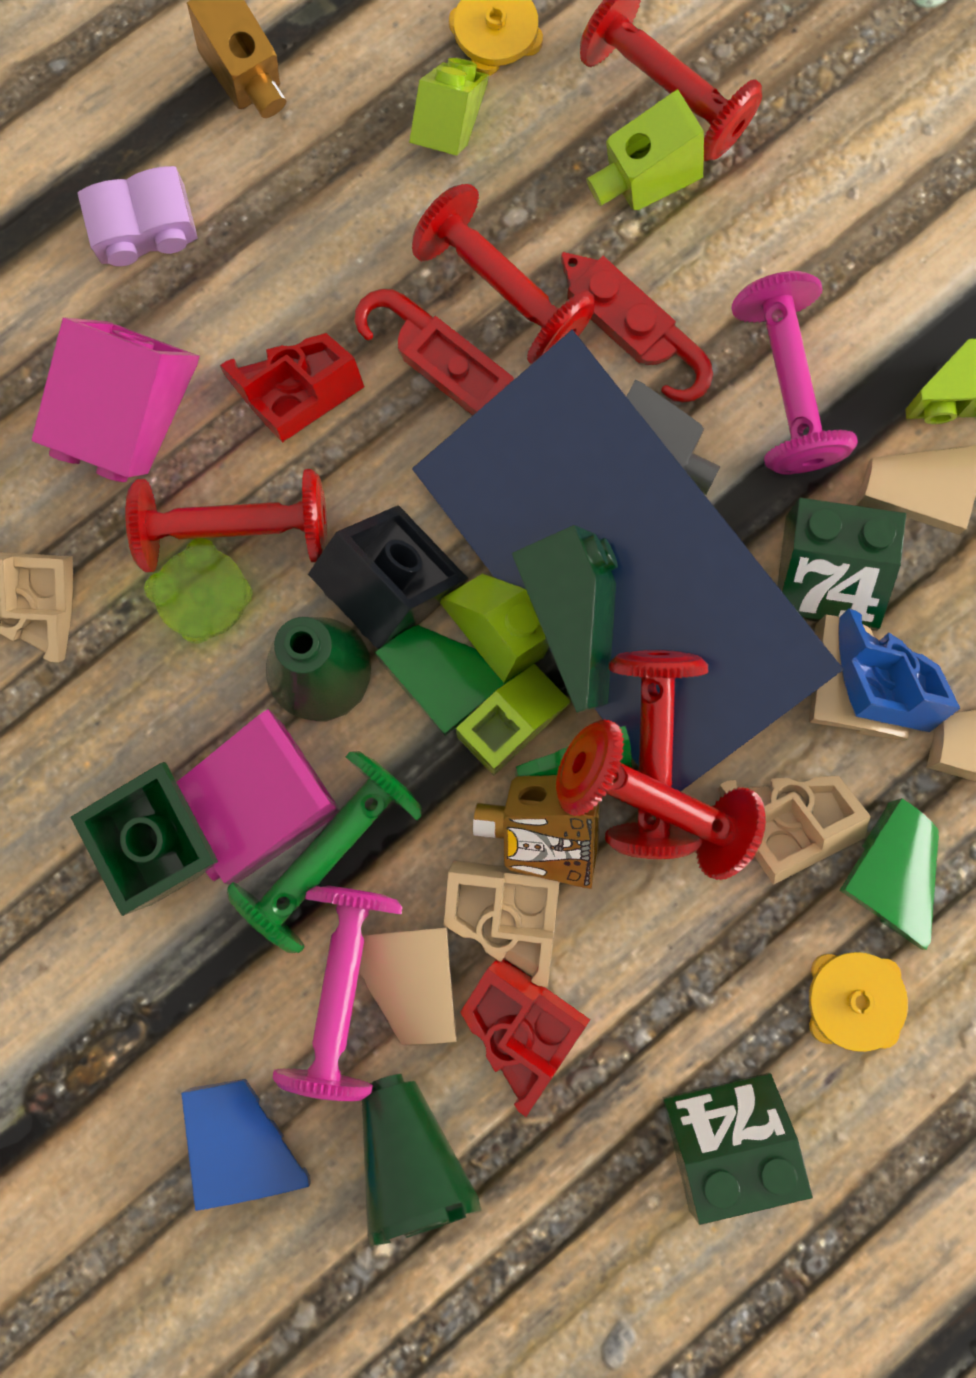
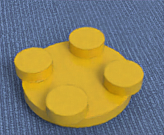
[449,0,543,76]
[809,952,908,1052]

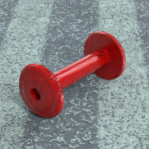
[580,0,762,161]
[412,184,594,364]
[125,469,327,572]
[605,650,708,859]
[556,719,766,880]

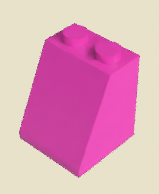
[31,317,200,482]
[177,709,340,885]

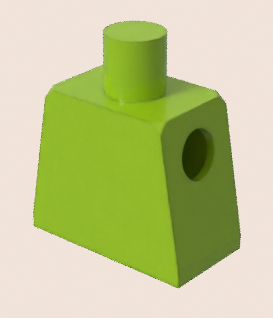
[586,89,704,210]

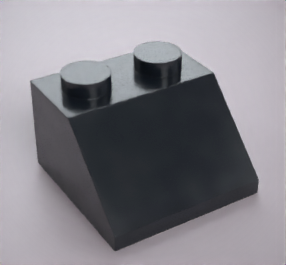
[308,505,468,650]

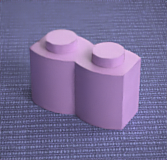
[77,166,198,266]

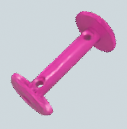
[731,271,858,474]
[273,886,402,1101]

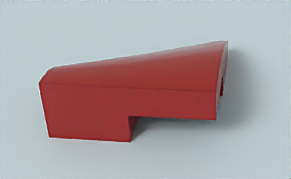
[220,333,365,443]
[460,958,591,1117]

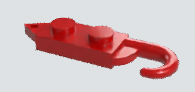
[561,252,713,403]
[354,289,514,416]

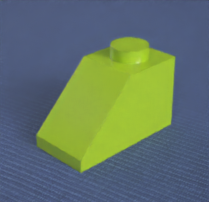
[440,573,549,682]

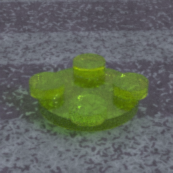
[144,538,253,644]

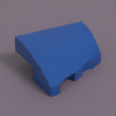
[839,609,960,732]
[181,1079,311,1211]

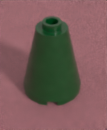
[266,617,371,722]
[362,1074,482,1248]

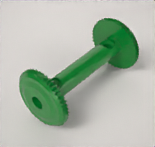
[227,751,421,953]

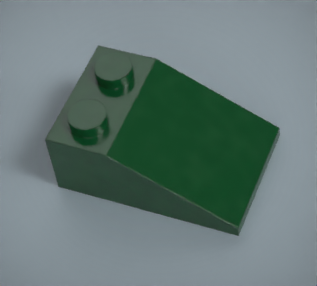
[511,525,618,713]

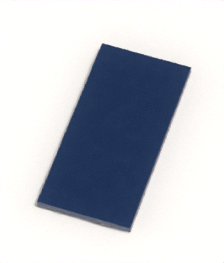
[412,330,844,792]

